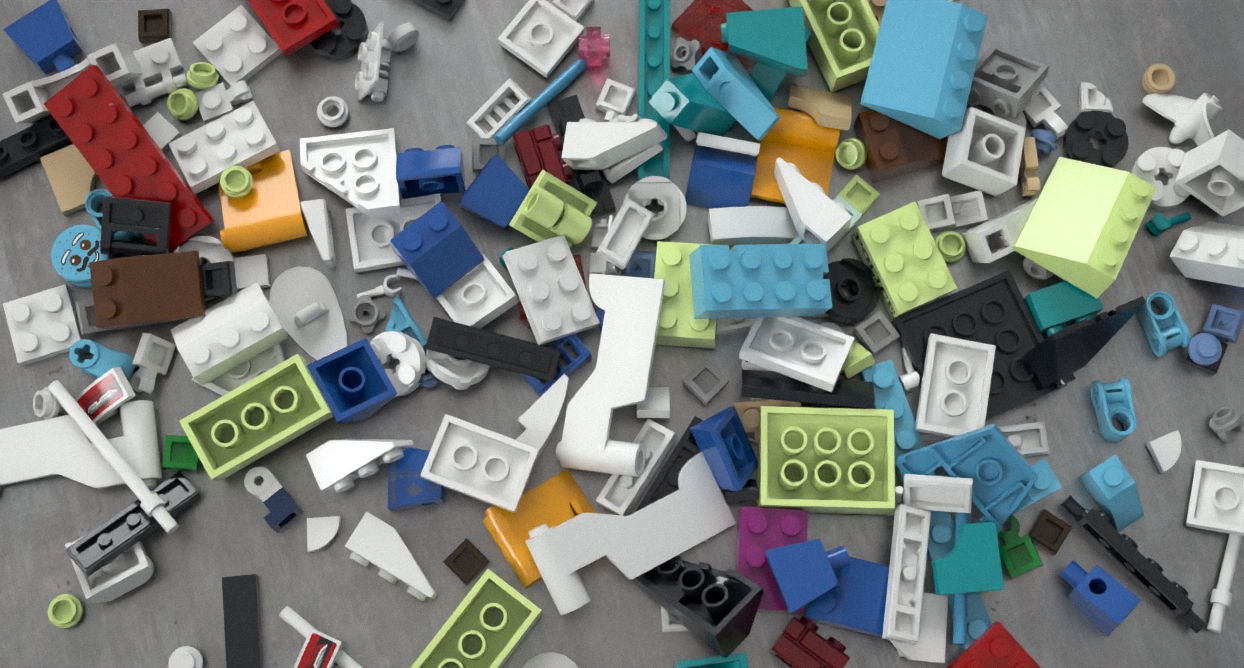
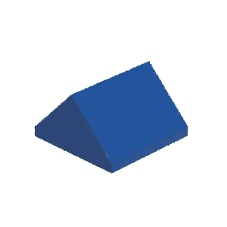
[685,145,758,209]
[307,338,397,424]
[690,406,758,491]

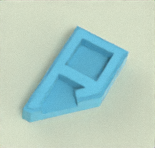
[385,295,427,350]

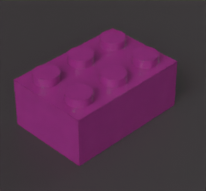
[735,506,808,615]

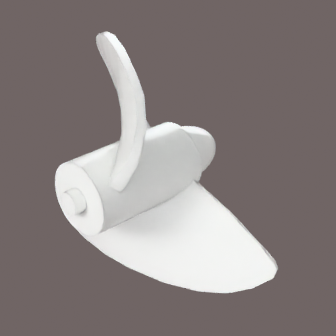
[1142,92,1223,146]

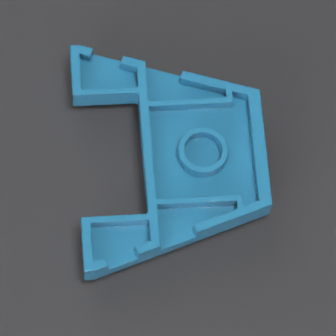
[895,424,1038,535]

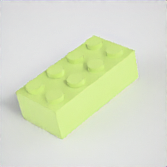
[788,0,880,92]
[179,354,333,481]
[411,569,543,668]

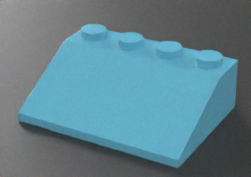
[860,0,988,139]

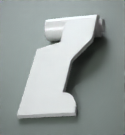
[556,273,666,477]
[0,400,163,490]
[525,452,736,615]

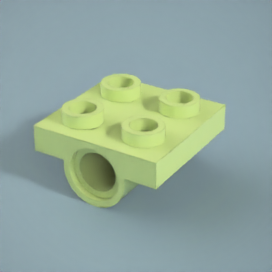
[509,169,597,248]

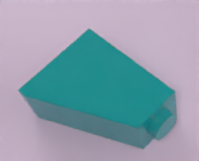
[721,6,808,77]
[649,73,737,136]

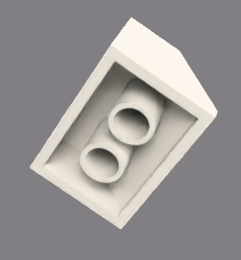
[1169,222,1244,287]
[171,282,289,386]

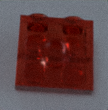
[671,0,754,55]

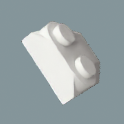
[65,536,154,604]

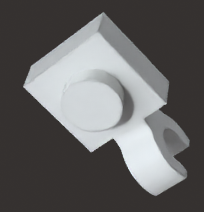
[195,80,254,124]
[1022,83,1068,140]
[129,333,176,394]

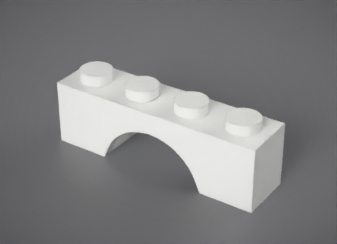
[2,43,142,123]

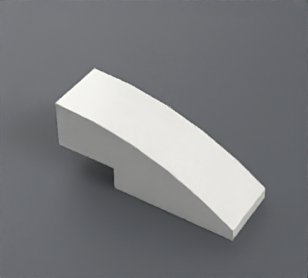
[707,206,798,245]
[516,374,570,462]

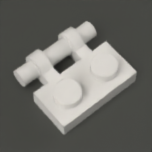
[121,38,189,107]

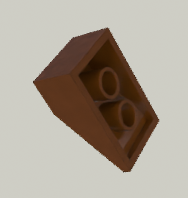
[853,109,949,183]
[89,251,206,330]

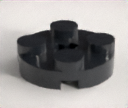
[309,0,368,60]
[1063,111,1128,168]
[823,258,880,324]

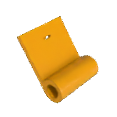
[750,106,841,204]
[218,150,308,253]
[482,469,596,589]

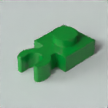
[163,435,202,472]
[998,515,1044,579]

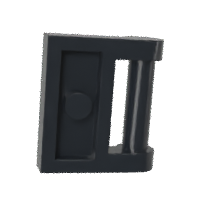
[100,196,173,255]

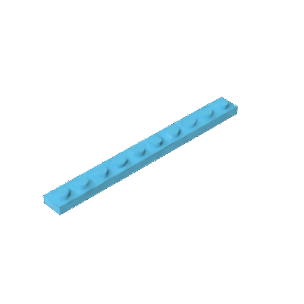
[859,359,992,651]

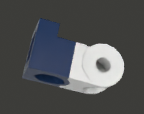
[244,466,304,533]

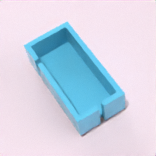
[689,244,832,319]

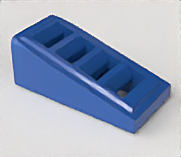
[522,334,592,397]

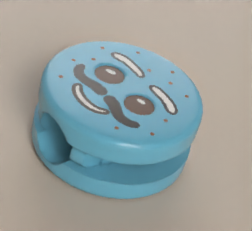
[51,225,117,288]

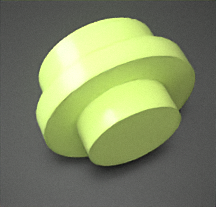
[186,62,219,90]
[167,88,198,120]
[836,138,867,170]
[220,166,253,198]
[935,231,966,262]
[48,594,83,628]

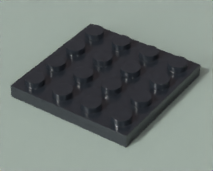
[892,270,1067,422]

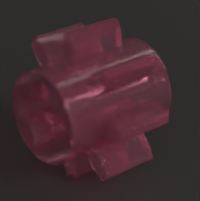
[578,27,610,66]

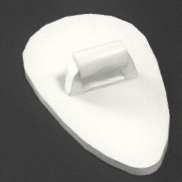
[269,266,348,360]

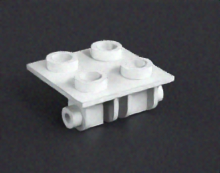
[355,22,391,102]

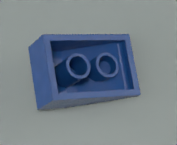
[805,551,889,637]

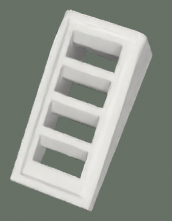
[466,78,533,138]
[300,199,336,269]

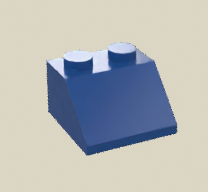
[396,145,466,199]
[390,201,484,299]

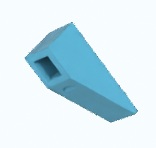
[692,47,780,141]

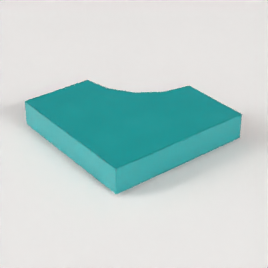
[932,522,1004,595]

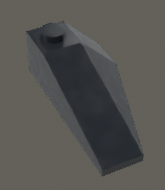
[1025,296,1146,388]
[632,556,764,659]

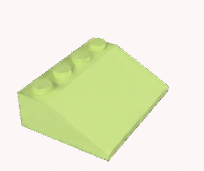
[1013,157,1157,298]
[757,406,895,515]

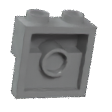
[967,44,1049,119]

